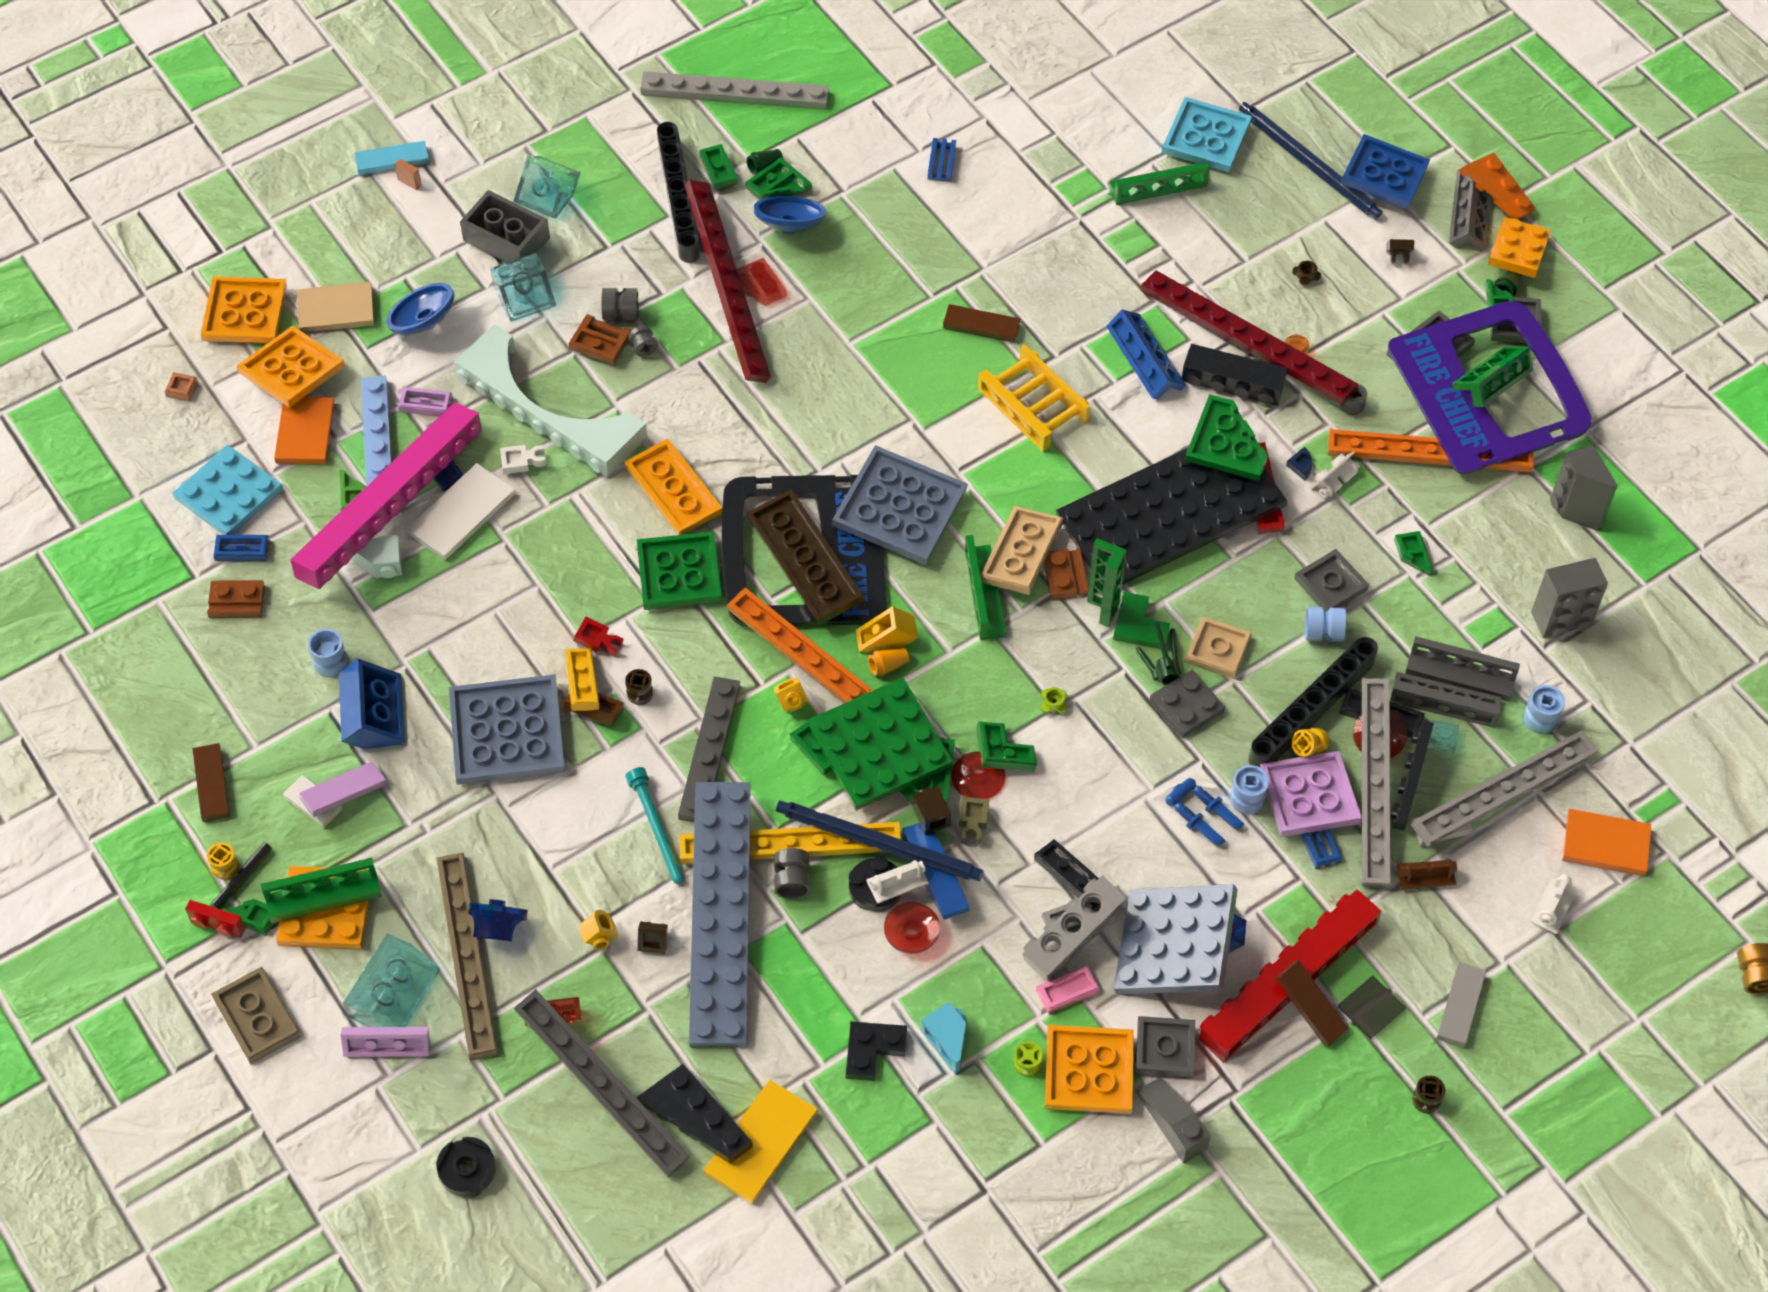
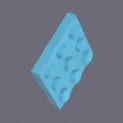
[1162,97,1252,173]
[173,444,283,535]

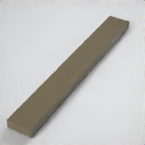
[436,852,498,1061]

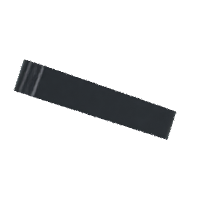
[657,122,700,263]
[1248,637,1378,767]

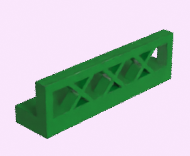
[1109,162,1210,205]
[1453,347,1534,407]
[965,535,1006,640]
[1087,538,1126,627]
[261,857,382,923]

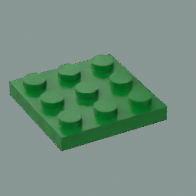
[636,531,722,610]

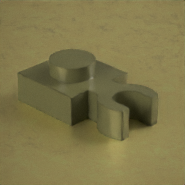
[959,797,989,845]

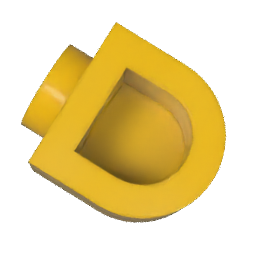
[774,678,809,712]
[580,910,619,950]

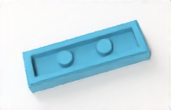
[354,141,429,175]

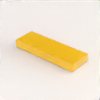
[564,649,599,711]

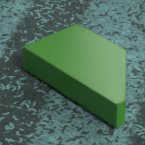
[339,470,366,511]

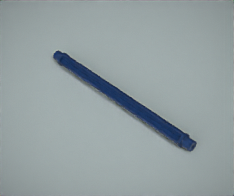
[1239,102,1383,219]
[776,800,984,882]

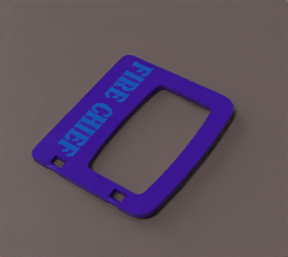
[1388,301,1591,475]

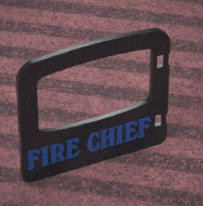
[721,475,887,627]

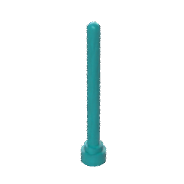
[625,767,683,884]

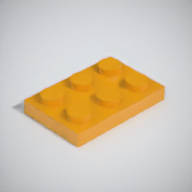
[1487,217,1551,278]

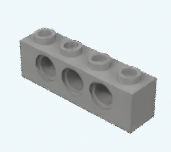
[1023,875,1127,982]

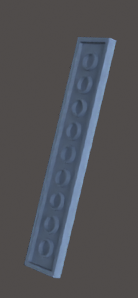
[689,782,751,1047]

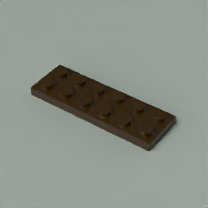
[746,489,865,626]

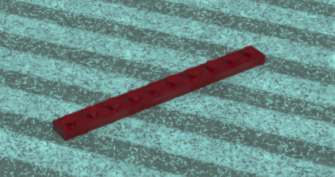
[684,179,771,383]
[1141,270,1358,405]

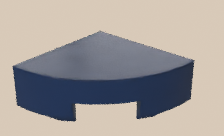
[1286,447,1312,481]

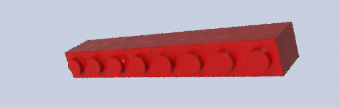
[1199,889,1382,1063]

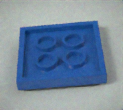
[1341,134,1430,209]

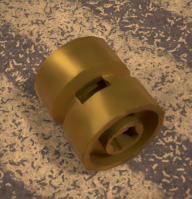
[1737,943,1768,994]

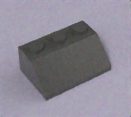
[1550,445,1618,531]

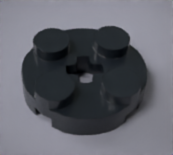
[849,856,901,912]
[436,1137,496,1197]

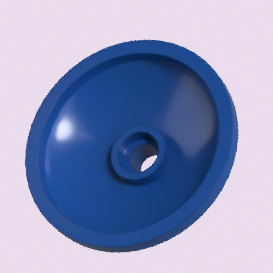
[754,196,826,234]
[386,283,455,335]

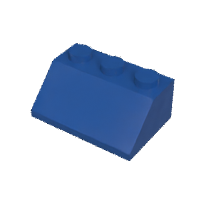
[339,659,405,749]

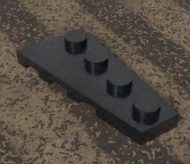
[1391,720,1434,831]
[637,1064,753,1164]

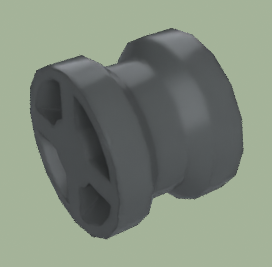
[628,325,658,357]
[1340,384,1367,415]

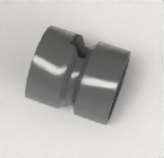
[601,288,639,320]
[774,848,810,899]

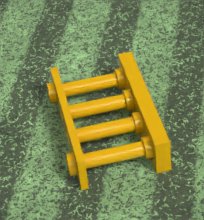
[978,344,1090,452]

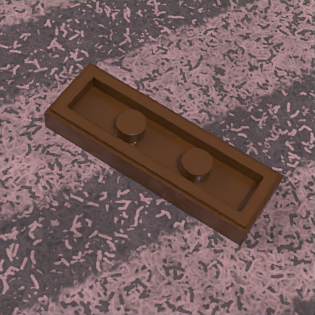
[943,304,1021,343]
[192,743,230,822]
[1275,960,1349,1046]

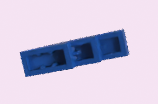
[902,823,970,920]

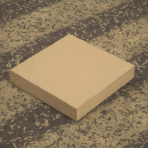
[1185,616,1252,679]

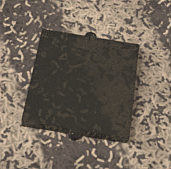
[1337,975,1406,1039]

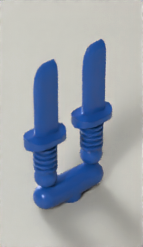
[1165,778,1244,845]

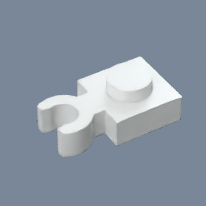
[500,445,546,474]

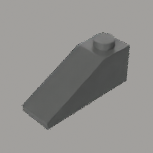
[1136,1077,1211,1163]

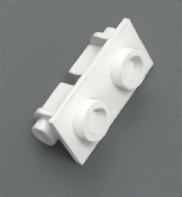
[1310,451,1360,498]
[866,860,929,904]
[1531,874,1577,934]

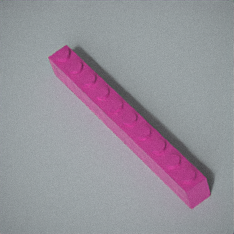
[290,402,482,590]

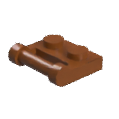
[568,314,632,365]

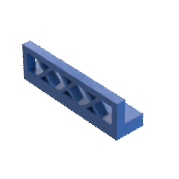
[1106,309,1186,399]

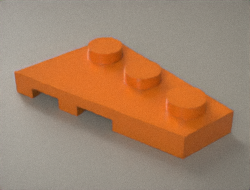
[1458,153,1536,220]

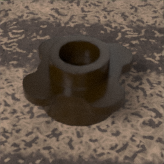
[1292,260,1321,285]

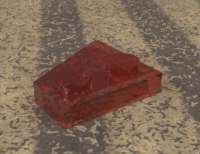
[737,258,787,306]

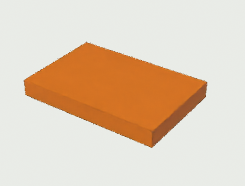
[274,397,335,464]
[1562,808,1652,876]

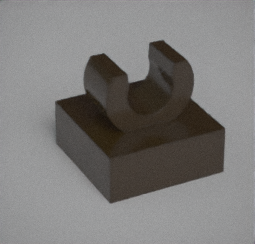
[1386,239,1414,264]
[637,921,668,954]

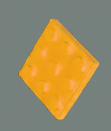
[200,276,287,343]
[237,326,345,408]
[276,866,370,949]
[1045,1025,1134,1114]

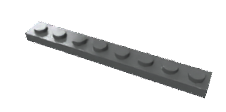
[514,989,690,1178]

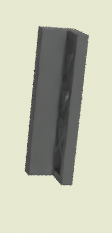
[1449,168,1492,252]
[1405,636,1520,702]
[1390,672,1502,728]

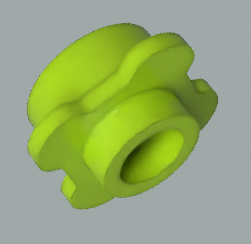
[1041,687,1067,714]

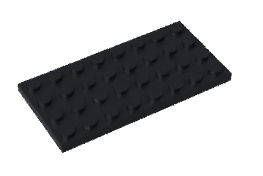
[1056,448,1287,585]

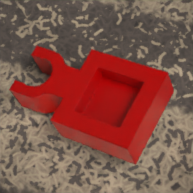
[573,616,624,657]

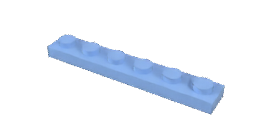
[361,375,392,487]

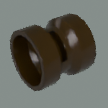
[625,669,653,705]
[1412,1075,1446,1113]

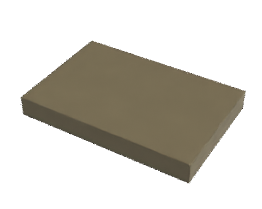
[211,966,301,1064]

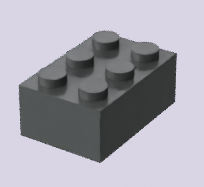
[460,190,550,270]
[1531,558,1608,638]

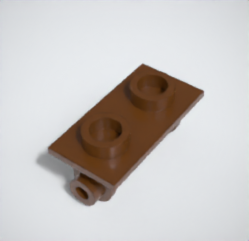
[1396,859,1457,890]

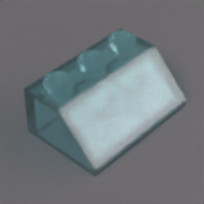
[343,933,440,1027]

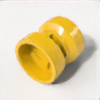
[1291,728,1329,757]
[206,842,239,879]

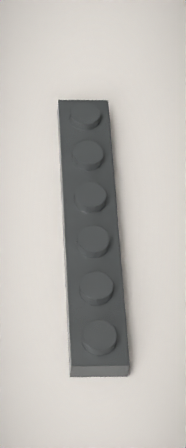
[678,676,740,822]

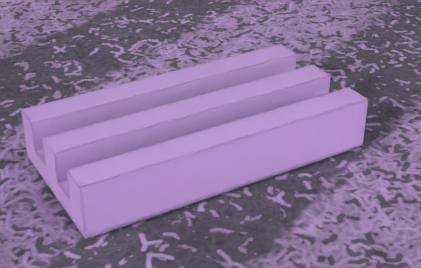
[398,387,453,416]

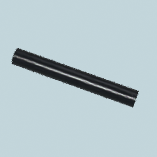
[210,842,272,909]

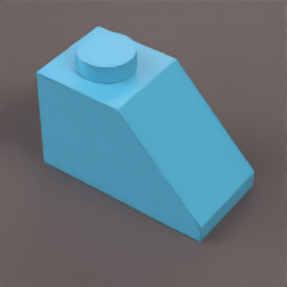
[921,1002,967,1074]

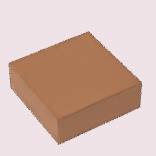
[395,159,421,190]
[164,372,198,402]

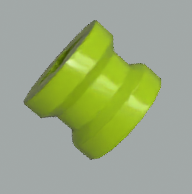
[1013,1041,1043,1077]

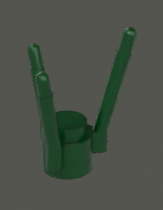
[1136,622,1181,684]

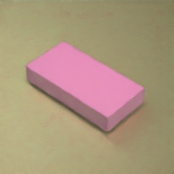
[1036,966,1100,1014]

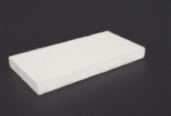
[406,463,515,560]

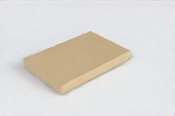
[297,282,374,333]

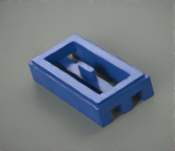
[927,138,957,181]
[213,535,269,561]
[1301,829,1342,869]

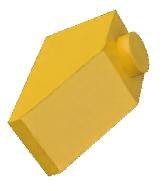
[856,606,918,654]

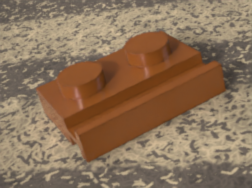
[1044,548,1089,601]
[207,580,265,618]

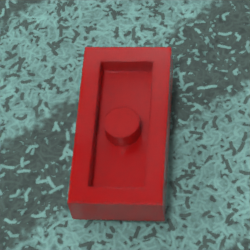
[185,900,246,938]

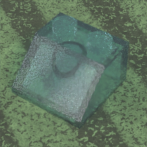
[513,156,581,218]
[490,253,556,322]

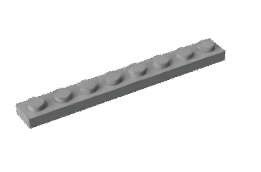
[640,72,829,109]
[1362,678,1390,887]
[1411,730,1598,847]

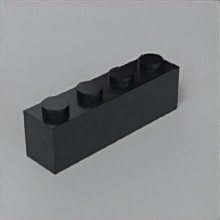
[1182,343,1288,406]

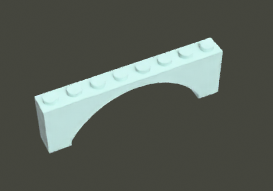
[454,324,648,477]

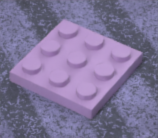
[1260,751,1362,837]

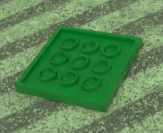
[807,677,953,811]

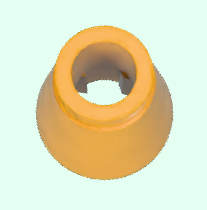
[868,648,909,677]

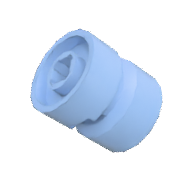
[1305,606,1346,642]
[308,629,348,677]
[1523,685,1565,734]
[1230,765,1269,814]

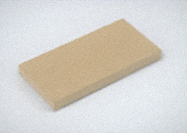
[980,506,1063,595]

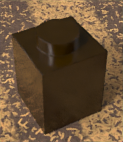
[913,786,951,835]

